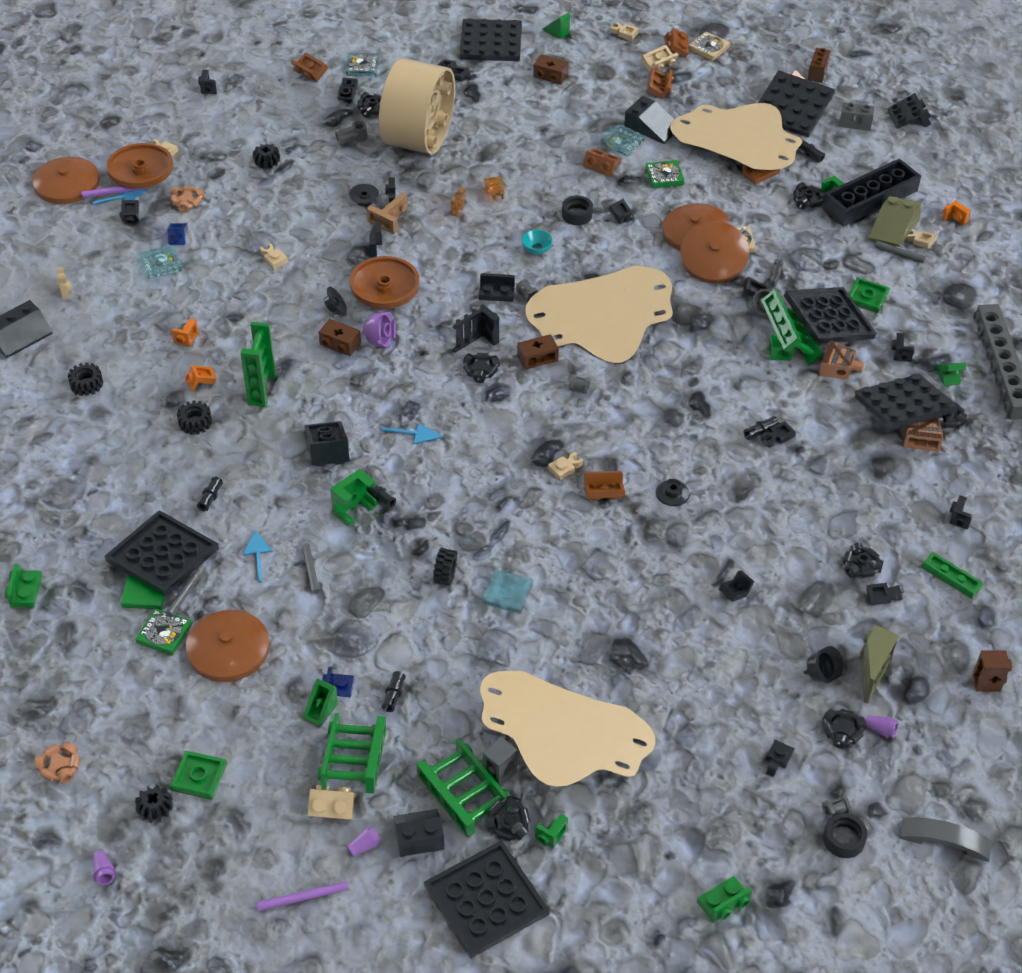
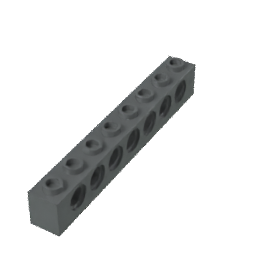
[973,304,1022,420]

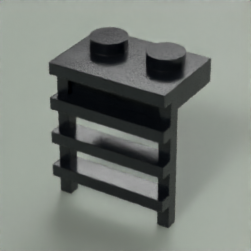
[453,304,500,353]

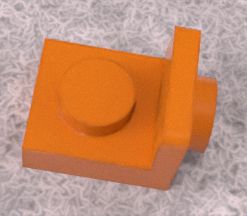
[942,200,971,226]
[171,318,199,347]
[185,365,217,391]

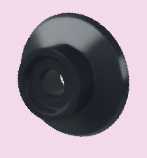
[349,184,379,206]
[324,286,347,314]
[655,479,690,506]

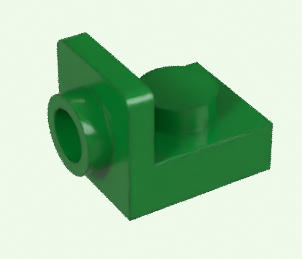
[821,176,844,192]
[535,813,568,849]

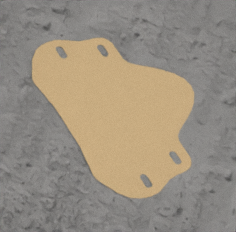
[670,103,802,170]
[525,266,673,363]
[480,671,655,787]

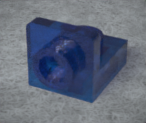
[167,223,188,245]
[322,667,354,698]

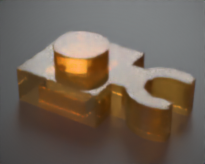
[484,176,504,201]
[451,187,466,217]

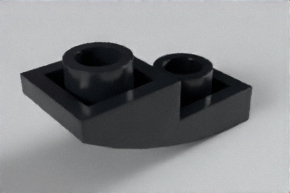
[337,78,359,101]

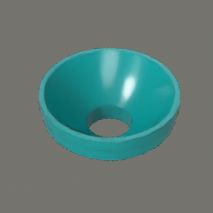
[522,229,553,255]

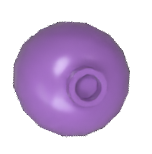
[363,312,396,348]

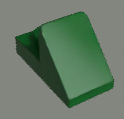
[936,363,966,386]

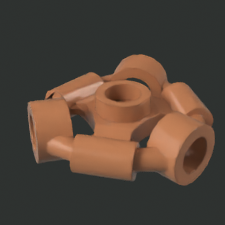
[170,186,204,213]
[35,742,80,784]

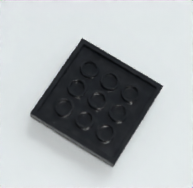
[460,18,522,61]
[758,70,835,138]
[784,287,877,344]
[855,374,958,429]
[105,510,219,596]
[424,840,550,959]

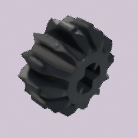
[252,143,280,169]
[135,784,173,824]

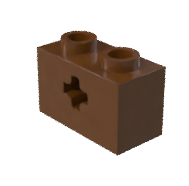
[807,48,831,83]
[533,54,569,84]
[318,319,361,356]
[517,334,559,370]
[972,650,1012,692]

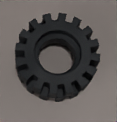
[68,362,103,396]
[177,400,212,435]
[433,548,458,586]

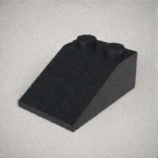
[624,96,674,144]
[304,421,350,467]

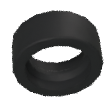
[562,195,593,225]
[823,813,868,858]

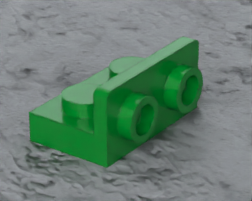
[5,563,43,608]
[697,876,752,923]

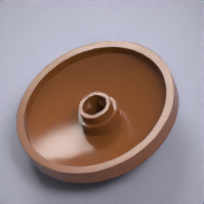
[107,143,173,188]
[32,157,100,204]
[663,203,730,250]
[680,221,749,283]
[350,256,420,309]
[186,610,270,682]

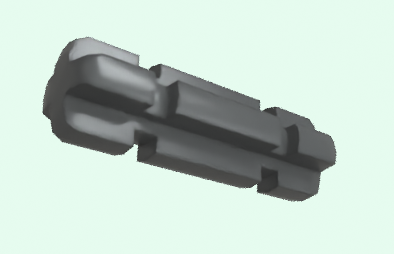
[769,259,784,286]

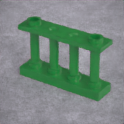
[761,290,823,366]
[240,322,276,407]
[317,713,386,794]
[417,738,511,838]

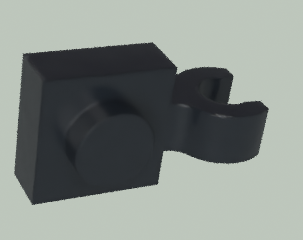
[866,583,904,606]
[766,740,795,777]

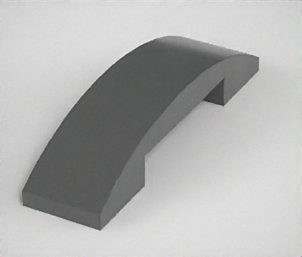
[899,817,992,862]

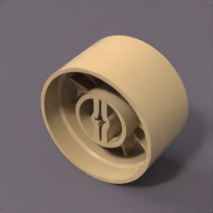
[379,58,455,155]

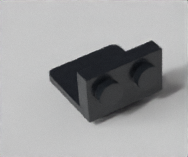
[888,93,931,129]

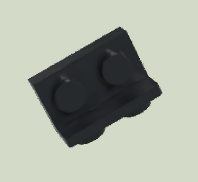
[479,273,515,302]

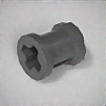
[516,279,538,301]
[569,374,591,393]
[822,795,851,820]

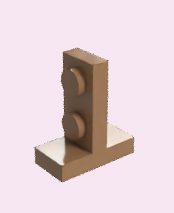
[367,193,408,234]

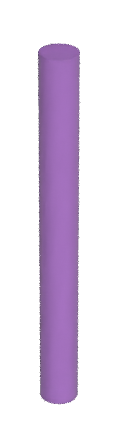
[81,186,149,198]
[257,881,349,911]

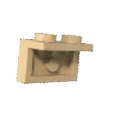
[641,45,679,72]
[307,785,356,819]

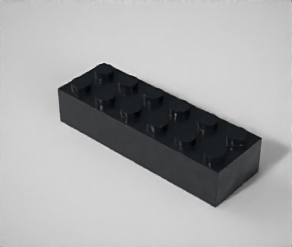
[822,158,921,227]

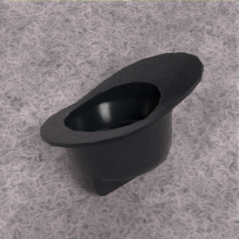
[804,646,844,683]

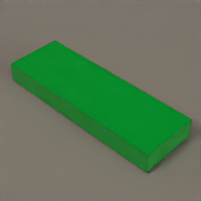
[921,552,984,599]

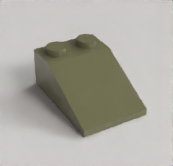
[868,196,921,247]
[860,625,899,704]

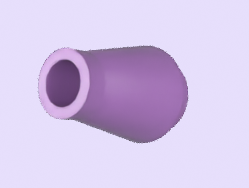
[866,715,898,738]
[347,826,381,857]
[92,850,116,885]

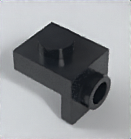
[198,70,217,94]
[609,199,637,224]
[119,200,140,223]
[743,276,772,297]
[891,333,914,362]
[949,495,973,529]
[718,570,754,602]

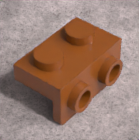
[664,27,689,57]
[290,53,328,82]
[647,68,674,99]
[584,471,625,500]

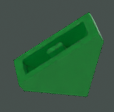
[542,12,570,39]
[302,678,338,726]

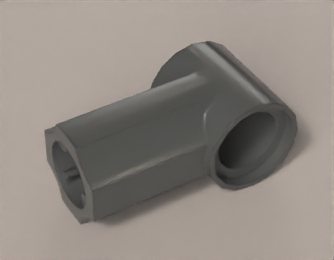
[335,120,368,145]

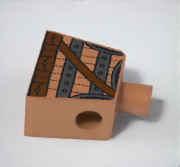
[819,341,864,380]
[904,417,943,452]

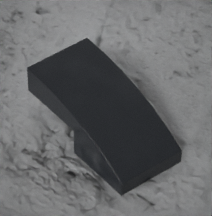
[437,59,470,81]
[369,221,382,257]

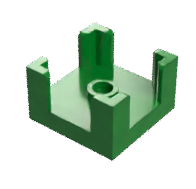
[330,469,377,526]

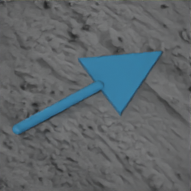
[92,190,147,205]
[381,423,443,445]
[243,530,273,582]

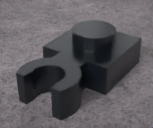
[385,177,396,203]
[761,421,796,448]

